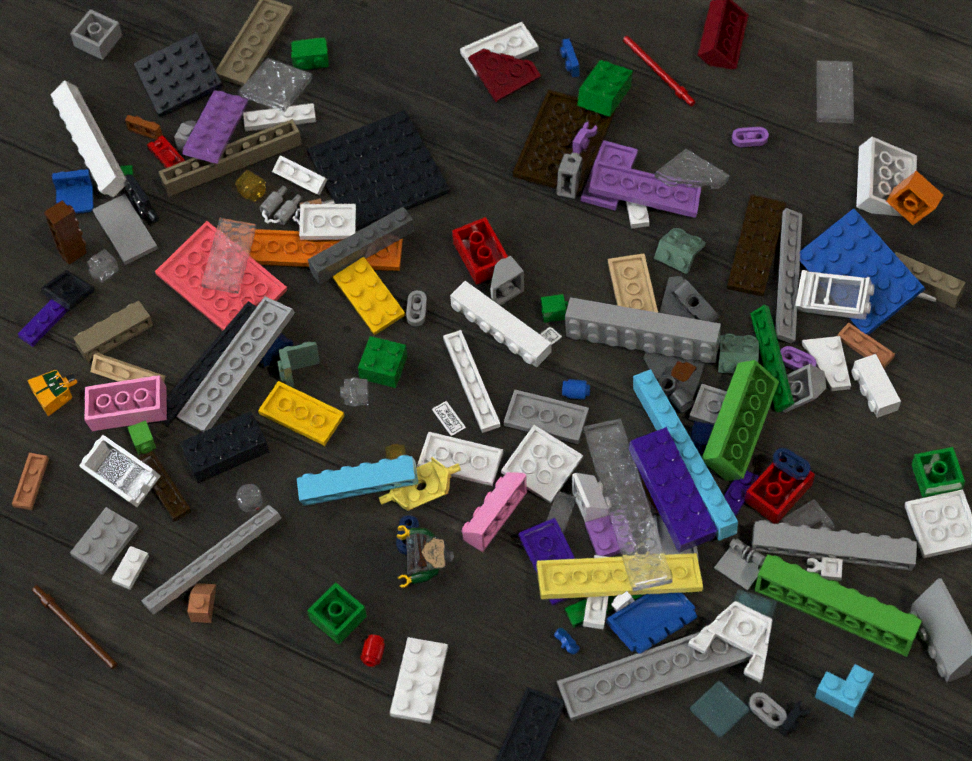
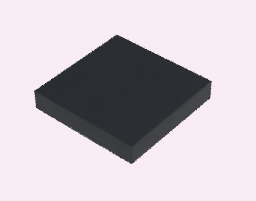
[41,270,95,310]

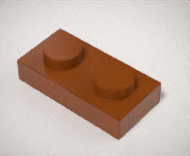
[125,115,162,140]

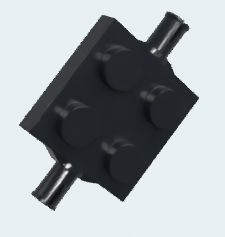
[125,174,160,223]

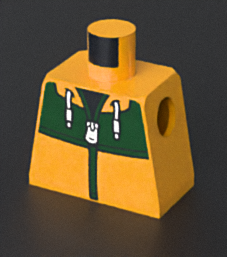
[28,370,78,416]

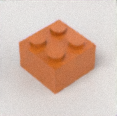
[886,171,943,225]

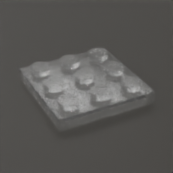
[239,58,313,112]

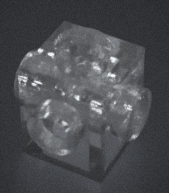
[87,249,119,283]
[340,378,369,407]

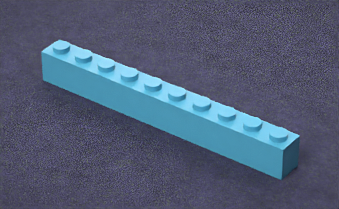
[633,369,738,541]

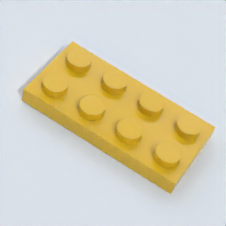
[333,257,405,335]
[258,381,345,446]

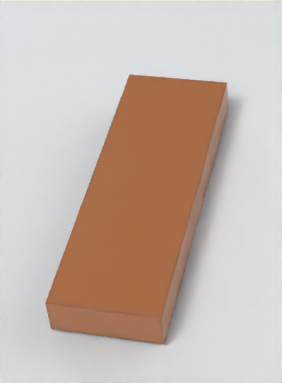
[837,323,895,368]
[12,453,49,510]

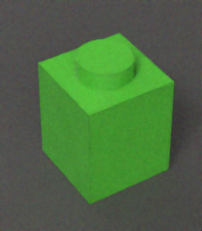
[128,420,156,455]

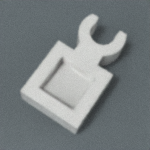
[807,557,843,581]

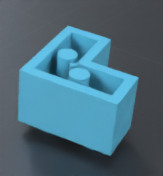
[815,664,874,717]

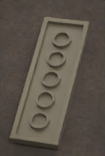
[216,0,293,88]

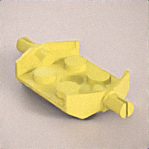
[379,457,462,511]

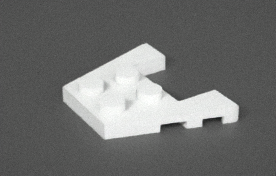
[688,601,772,683]

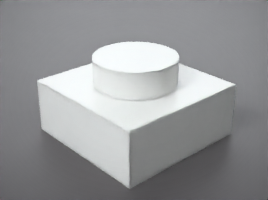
[611,591,634,612]

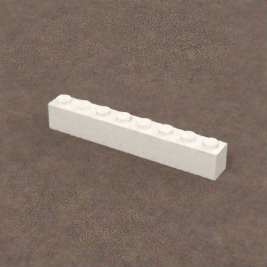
[51,81,127,197]

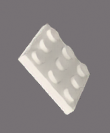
[501,425,583,504]
[904,489,972,558]

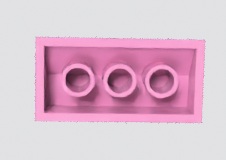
[462,472,527,552]

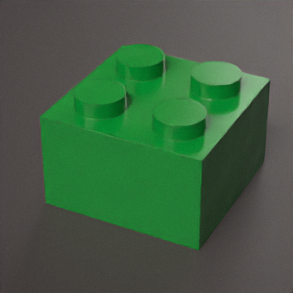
[358,336,407,388]
[912,447,965,498]
[307,582,367,645]

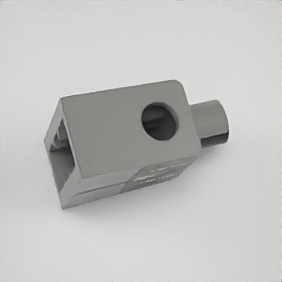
[557,153,583,198]

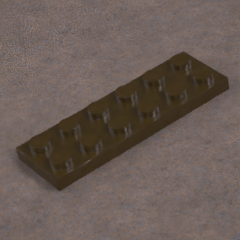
[727,195,787,297]

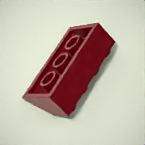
[698,0,749,70]

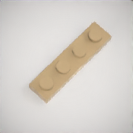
[90,353,165,382]

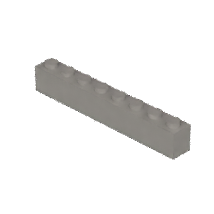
[751,520,917,571]

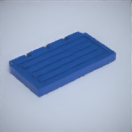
[606,592,697,654]

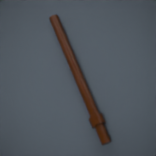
[32,585,118,669]

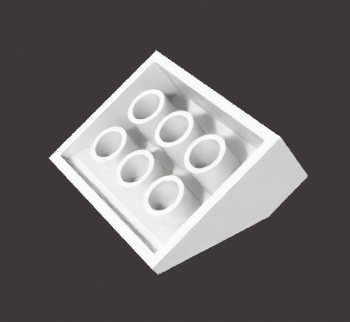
[856,137,917,216]

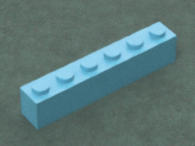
[297,455,419,506]

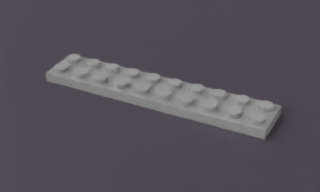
[557,632,753,721]

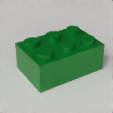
[577,60,633,117]

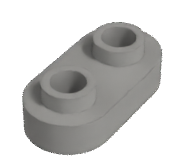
[406,291,427,326]
[749,692,787,729]

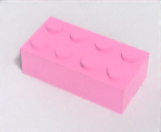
[85,375,167,431]

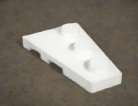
[802,336,851,391]

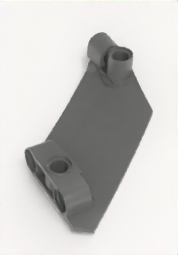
[644,276,720,413]

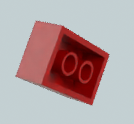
[452,217,508,285]
[744,459,815,524]

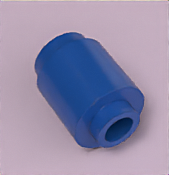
[562,379,590,400]

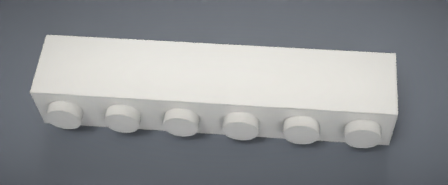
[450,281,551,367]

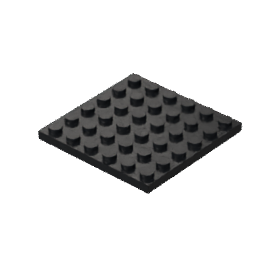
[307,110,450,231]

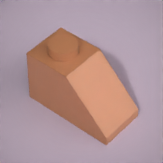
[188,583,216,623]

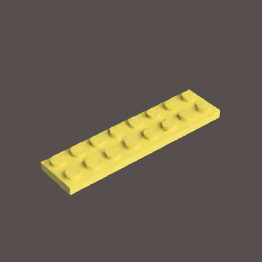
[536,553,703,599]

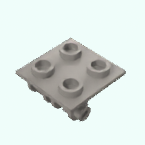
[714,539,766,590]

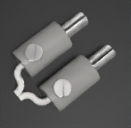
[259,186,302,225]

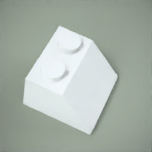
[572,473,611,522]

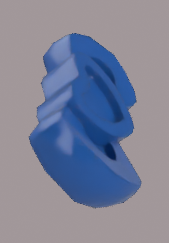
[554,628,580,654]

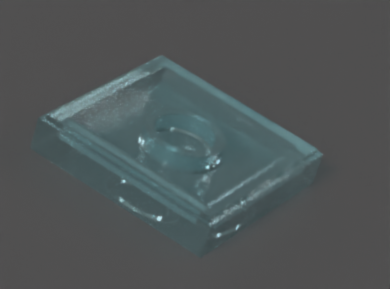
[690,681,749,738]

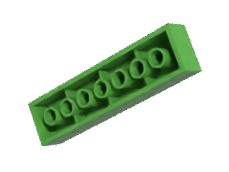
[755,555,922,657]

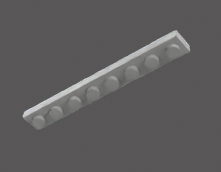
[775,208,802,343]
[141,505,281,615]

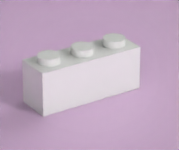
[852,354,901,418]

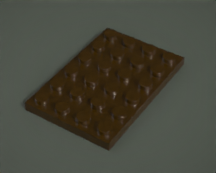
[513,89,616,196]

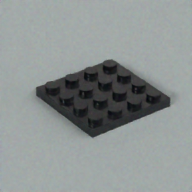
[134,33,223,118]

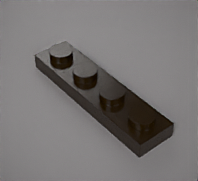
[138,451,191,522]

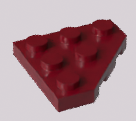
[468,48,541,102]

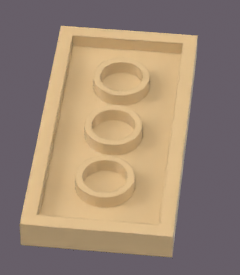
[608,254,658,313]

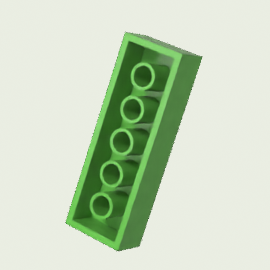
[702,360,779,481]

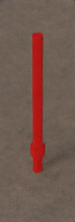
[623,36,696,106]

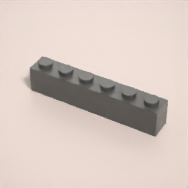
[308,207,414,284]

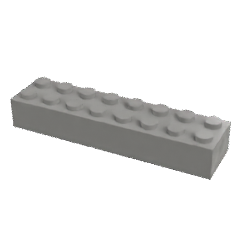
[565,297,721,363]

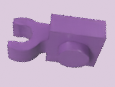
[573,122,597,154]

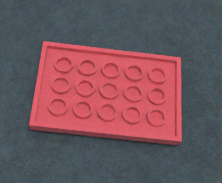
[155,221,287,331]

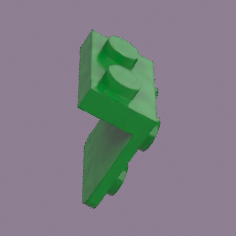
[291,38,329,71]

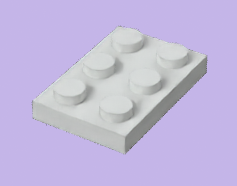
[299,204,356,240]

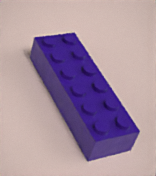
[629,427,718,553]

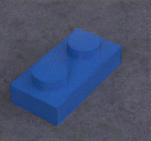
[560,38,579,78]

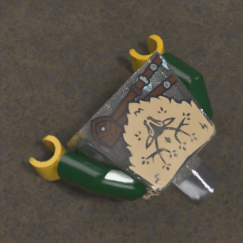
[397,525,454,588]

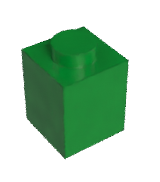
[541,294,569,323]

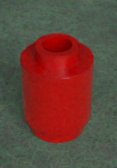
[360,635,385,667]

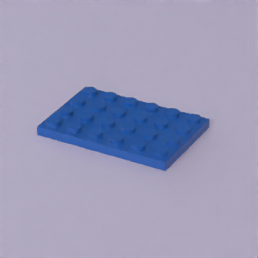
[799,208,925,335]

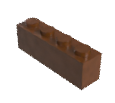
[44,200,87,265]

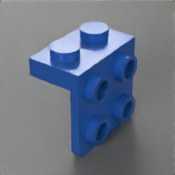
[52,169,94,213]

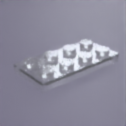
[816,60,854,123]
[201,218,257,294]

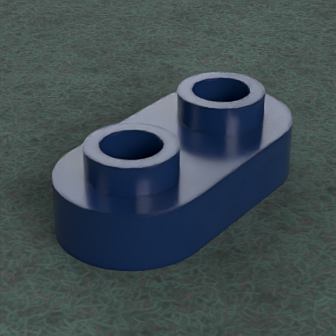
[773,448,810,480]
[396,515,419,555]

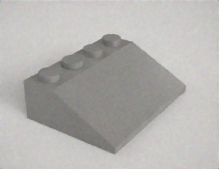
[909,578,972,682]

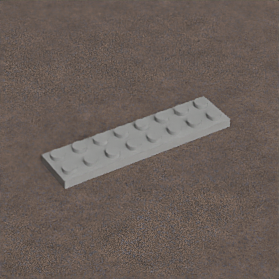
[176,296,295,432]

